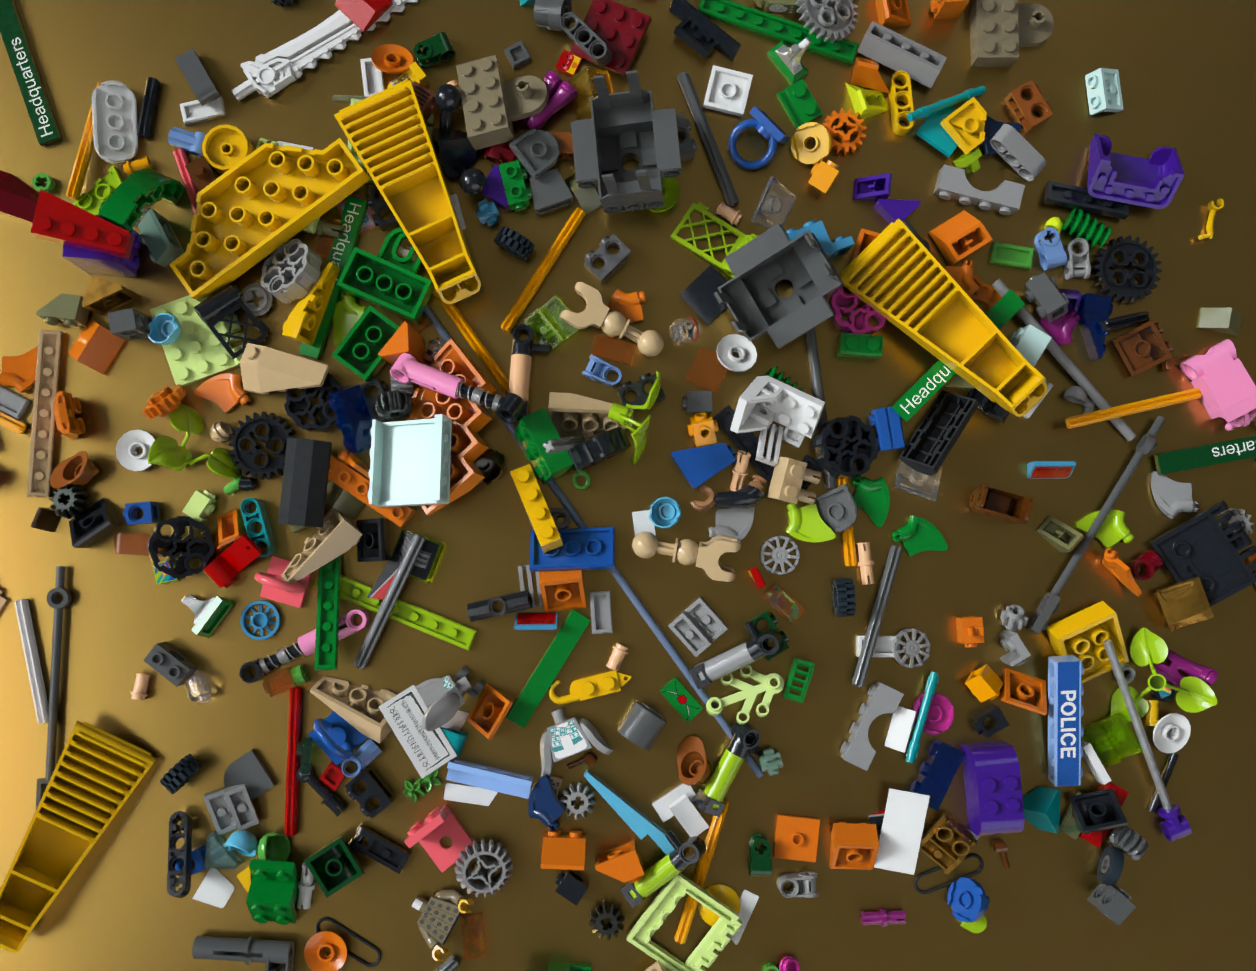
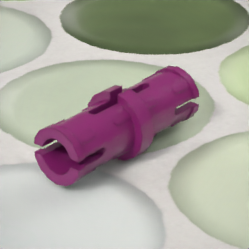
[861,909,906,927]

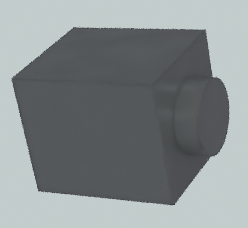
[682,391,712,414]

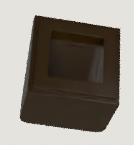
[31,507,61,532]

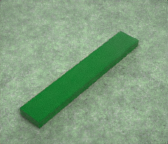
[314,555,342,671]
[506,609,591,728]

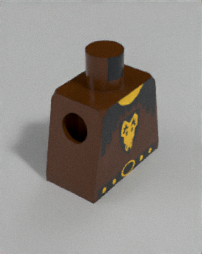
[185,156,220,192]

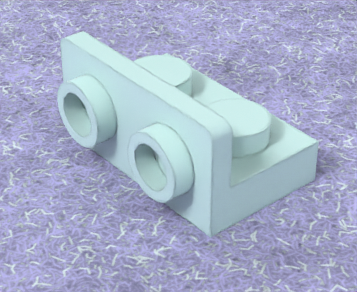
[1085,68,1124,115]

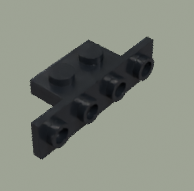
[669,0,741,61]

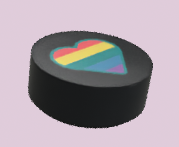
[1151,681,1175,702]

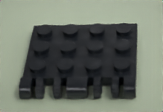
[1150,500,1256,607]

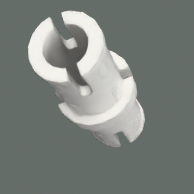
[297,863,315,909]

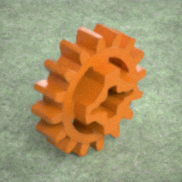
[822,108,867,155]
[142,384,187,419]

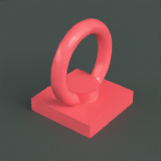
[254,556,313,608]

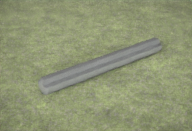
[543,436,585,453]

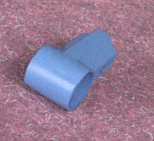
[168,127,206,157]
[341,738,382,777]

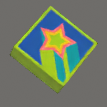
[153,559,180,585]

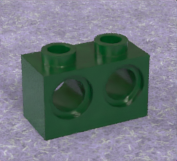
[743,610,789,661]

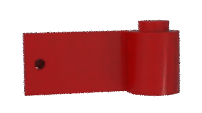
[203,534,263,589]

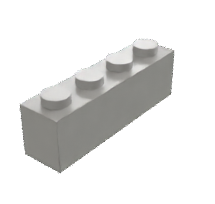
[857,21,947,88]

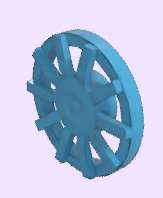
[240,600,281,640]

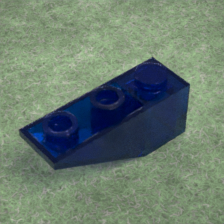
[1077,293,1113,362]

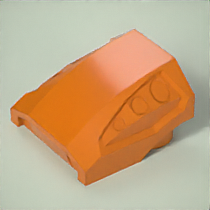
[53,391,86,440]

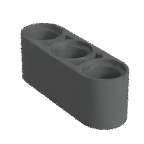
[560,12,612,66]
[175,48,221,106]

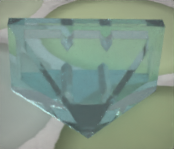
[204,830,244,869]

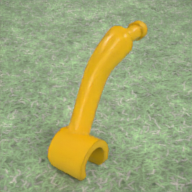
[1198,198,1224,240]

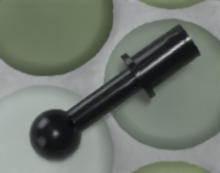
[296,765,347,817]

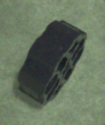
[284,373,349,432]
[813,415,878,479]
[568,426,631,472]
[146,516,214,578]

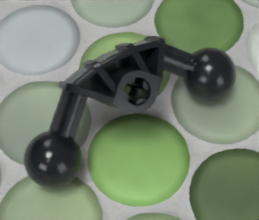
[432,84,487,196]

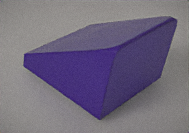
[1058,288,1082,314]

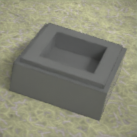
[504,40,532,70]

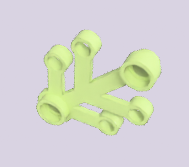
[706,665,784,725]

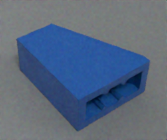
[670,443,736,489]

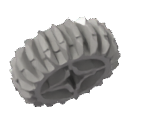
[455,838,513,898]

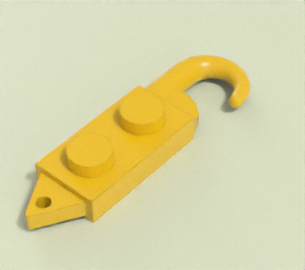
[548,670,632,705]

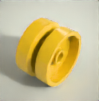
[202,124,256,175]

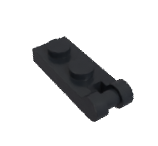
[349,824,411,874]

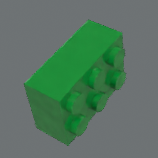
[331,305,399,381]
[514,407,574,484]

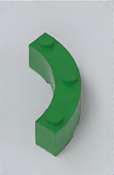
[98,169,185,232]

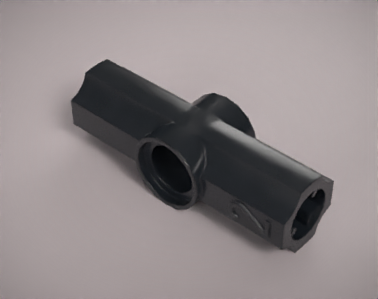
[467,590,533,622]

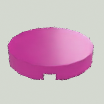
[911,692,955,735]

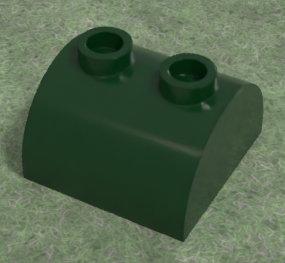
[304,836,365,898]

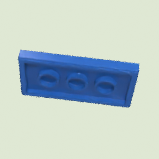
[529,527,615,572]

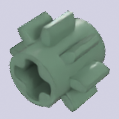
[758,748,783,776]

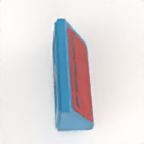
[1027,461,1076,479]
[514,612,558,630]

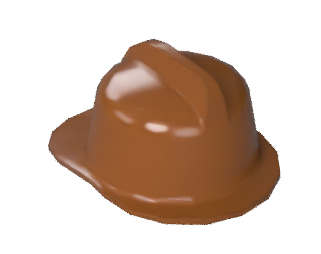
[50,451,99,489]
[677,736,711,786]

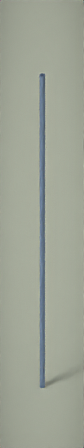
[424,303,765,778]

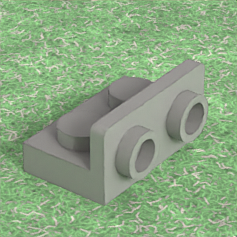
[999,629,1031,667]

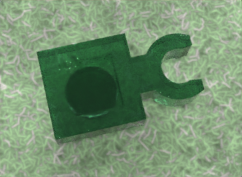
[296,738,313,775]

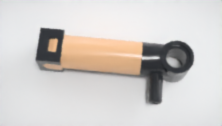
[508,324,550,421]

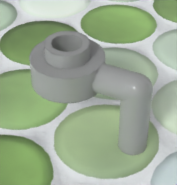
[1064,386,1095,414]

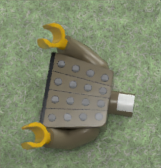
[411,889,474,961]

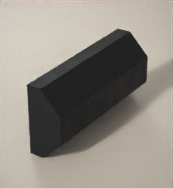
[899,390,980,476]
[278,438,332,528]

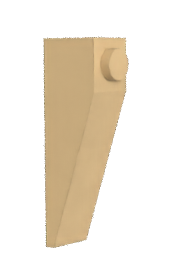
[548,392,633,438]
[281,507,363,583]
[310,676,396,743]

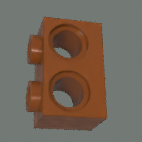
[1005,79,1053,133]

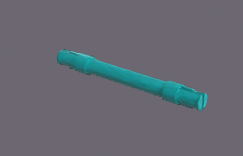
[907,85,986,122]
[905,671,939,764]

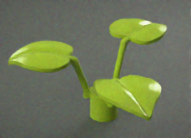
[608,371,661,465]
[148,404,241,479]
[1110,628,1218,722]

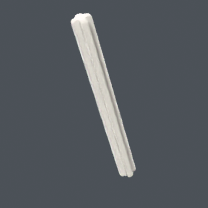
[14,599,49,724]

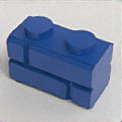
[868,407,906,452]

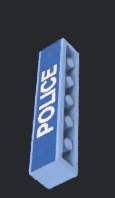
[1048,655,1084,787]

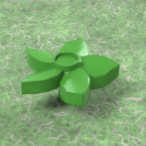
[417,768,442,793]
[402,779,427,803]

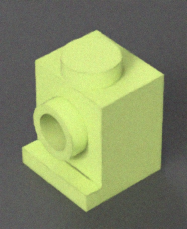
[182,489,217,523]

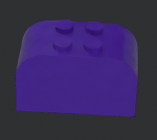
[62,215,141,278]
[960,741,1025,836]

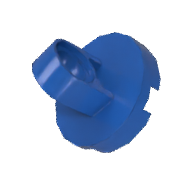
[947,877,990,923]

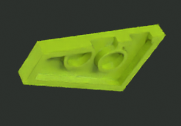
[73,165,123,216]

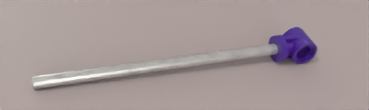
[1103,639,1192,842]

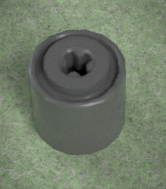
[617,701,667,751]

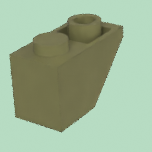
[36,294,90,328]

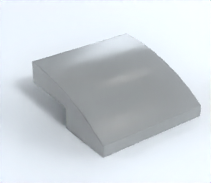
[668,596,729,657]
[203,784,260,835]

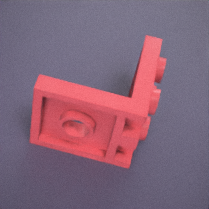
[404,804,474,872]

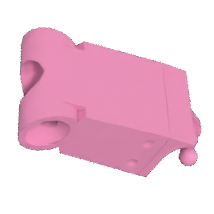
[1180,339,1256,431]

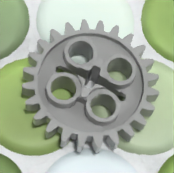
[795,0,859,43]

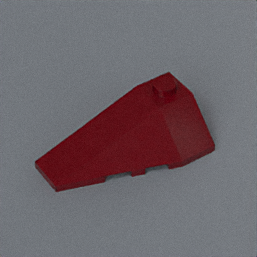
[0,170,39,223]

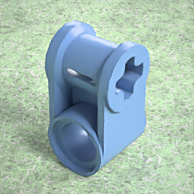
[1034,227,1067,270]
[581,355,623,388]

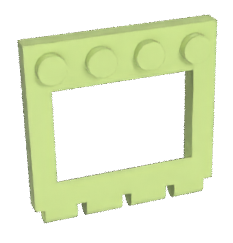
[626,873,743,971]

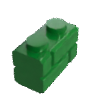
[836,332,884,360]

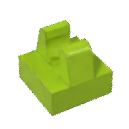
[953,148,982,173]

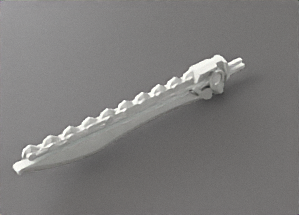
[231,0,418,101]

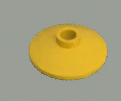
[698,884,741,926]

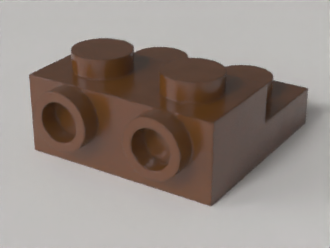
[1112,320,1174,377]

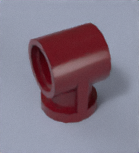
[484,142,517,164]
[1126,550,1163,580]

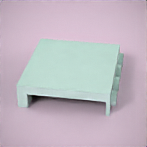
[368,414,452,508]

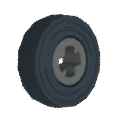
[1097,846,1124,886]

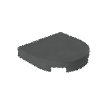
[509,129,559,180]
[809,483,858,532]
[224,749,276,800]

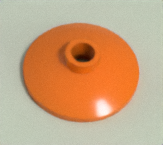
[371,44,413,74]
[304,931,347,971]

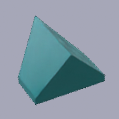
[1023,786,1061,833]

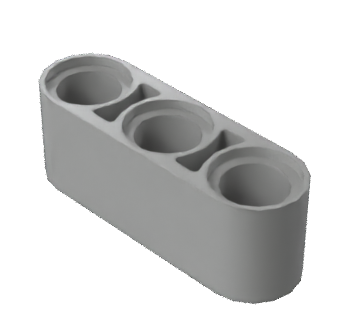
[990,124,1046,181]

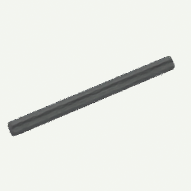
[677,72,739,207]
[354,533,426,669]
[852,545,903,688]

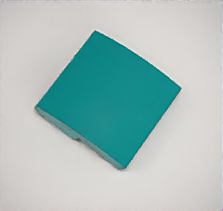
[915,99,958,158]

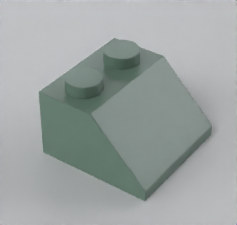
[138,209,184,267]

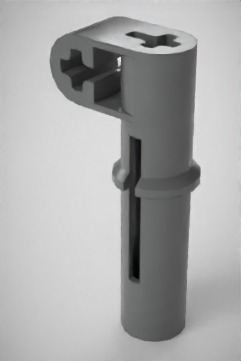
[192,936,295,971]

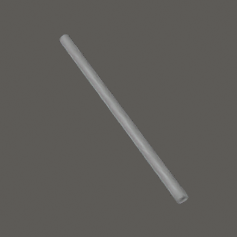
[991,278,1137,441]

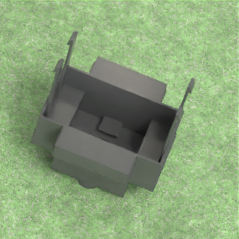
[571,70,682,213]
[714,223,845,349]

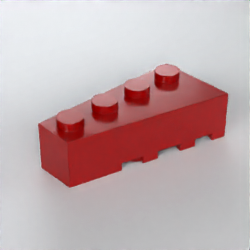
[31,189,134,259]

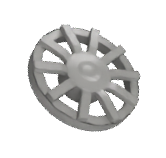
[760,536,800,575]
[892,628,931,668]

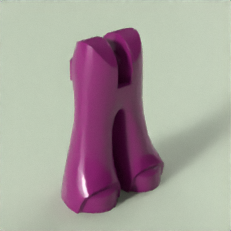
[519,71,578,130]
[1153,649,1218,688]

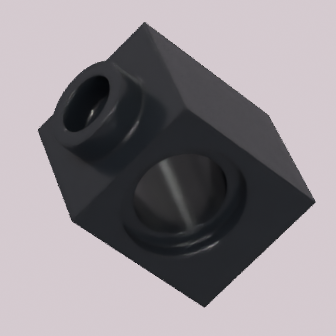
[971,704,1009,738]
[554,870,589,906]

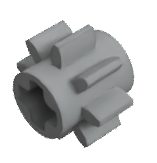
[1000,605,1029,631]

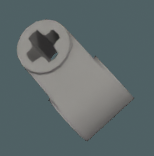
[1063,238,1091,280]
[776,871,819,898]

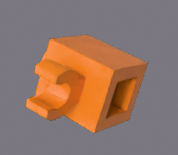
[956,616,984,647]

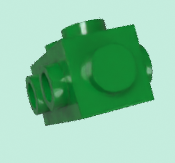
[499,160,533,212]

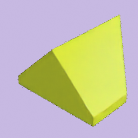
[845,83,888,119]

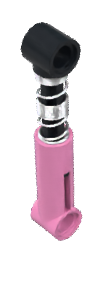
[390,353,525,424]
[239,609,371,683]

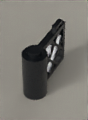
[193,284,269,360]

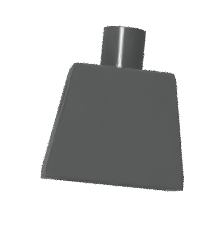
[530,169,574,216]

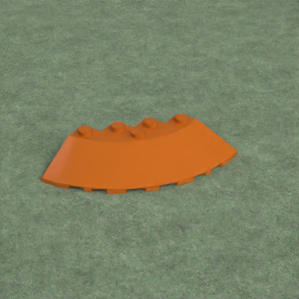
[406,338,497,516]

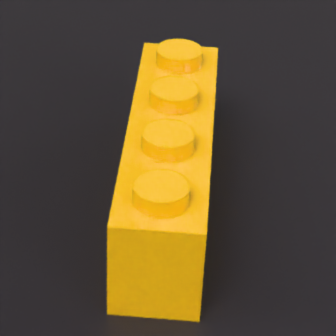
[510,464,563,553]

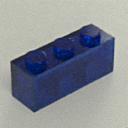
[328,384,372,453]
[910,739,965,811]

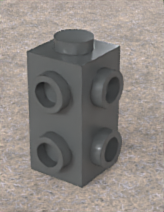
[1025,272,1069,323]

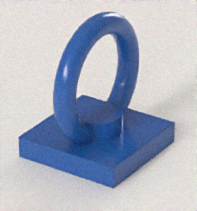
[728,106,790,170]
[308,711,367,765]

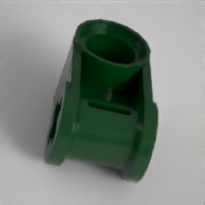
[413,32,456,68]
[748,833,772,877]

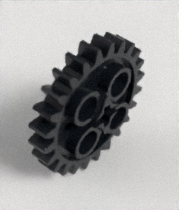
[1091,235,1162,304]
[228,411,297,480]

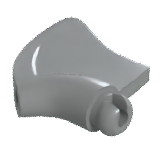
[1151,471,1200,519]
[708,506,755,541]

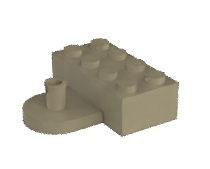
[969,0,1054,67]
[456,55,549,150]

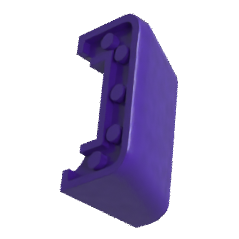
[1087,134,1185,209]

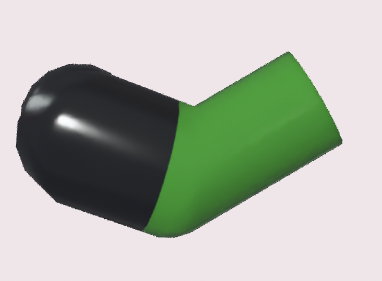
[224,476,257,495]

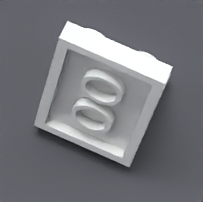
[730,376,825,438]

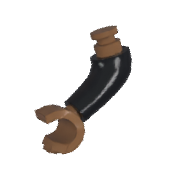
[690,475,767,513]

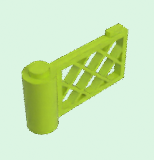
[671,202,758,278]

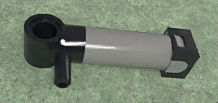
[689,621,782,690]

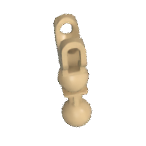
[559,282,664,357]
[632,532,741,582]

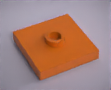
[773,814,820,862]

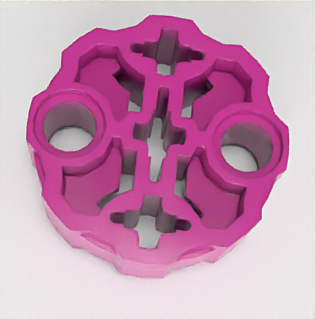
[829,287,887,334]

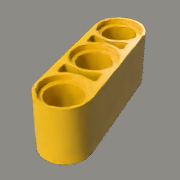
[887,70,915,136]

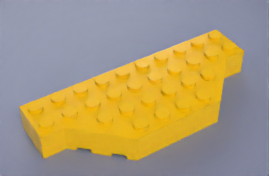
[169,138,371,302]

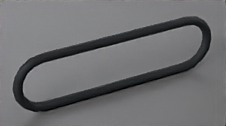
[914,854,984,894]
[316,917,381,967]

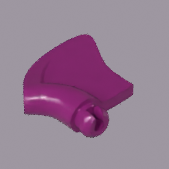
[1038,311,1080,346]

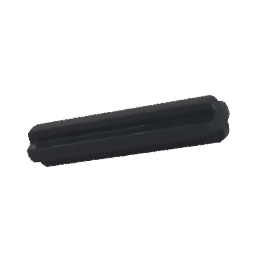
[137,77,160,139]
[1100,311,1150,332]

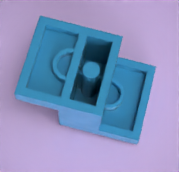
[786,220,854,260]

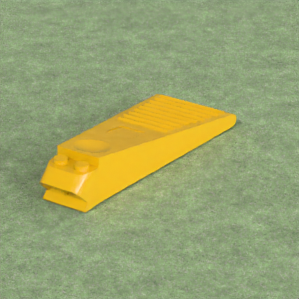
[334,80,481,304]
[840,219,1048,417]
[0,720,157,953]

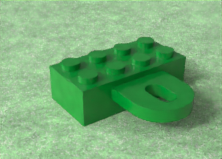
[336,228,435,324]

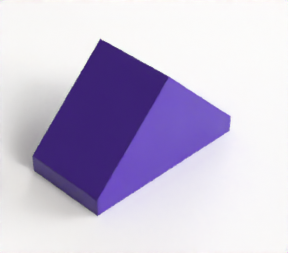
[480,165,510,211]
[853,173,892,202]
[874,199,920,224]

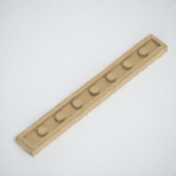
[26,329,63,498]

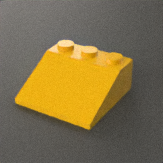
[1046,601,1129,683]

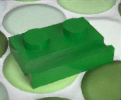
[776,79,823,130]

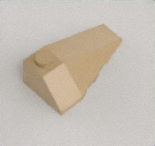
[240,343,330,395]

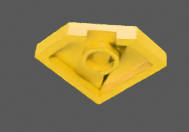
[940,97,987,155]

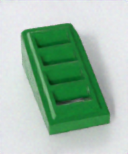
[782,656,816,703]

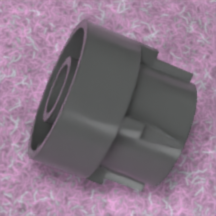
[534,0,572,32]

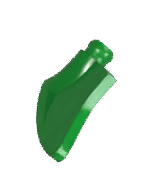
[852,475,890,527]
[892,516,948,556]

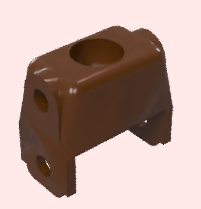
[969,483,1033,525]

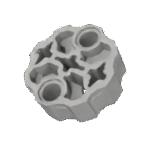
[260,239,322,303]

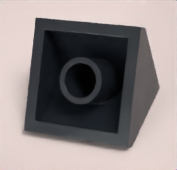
[69,498,123,548]
[356,518,391,562]
[1069,788,1128,834]

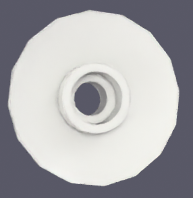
[716,334,757,372]
[116,429,155,471]
[1153,713,1191,754]

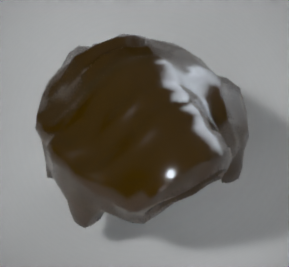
[474,449,504,486]

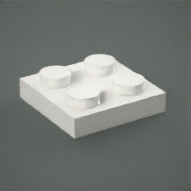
[703,65,753,117]

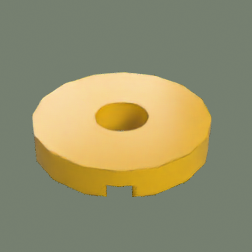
[791,122,832,165]

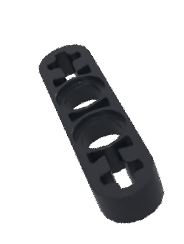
[167,811,192,898]

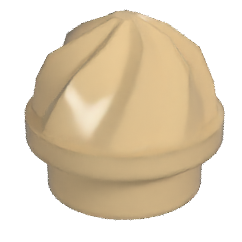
[210,421,232,442]

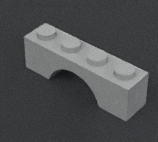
[933,164,1025,215]
[840,681,904,771]

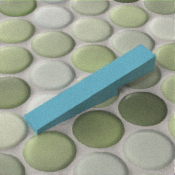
[584,769,674,855]

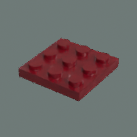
[570,0,652,77]

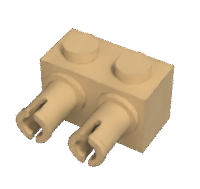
[767,457,821,505]

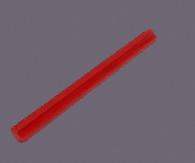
[284,687,302,837]

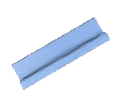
[446,758,534,799]

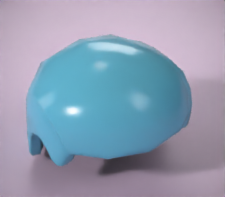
[147,313,181,345]
[649,496,681,529]
[224,830,259,857]

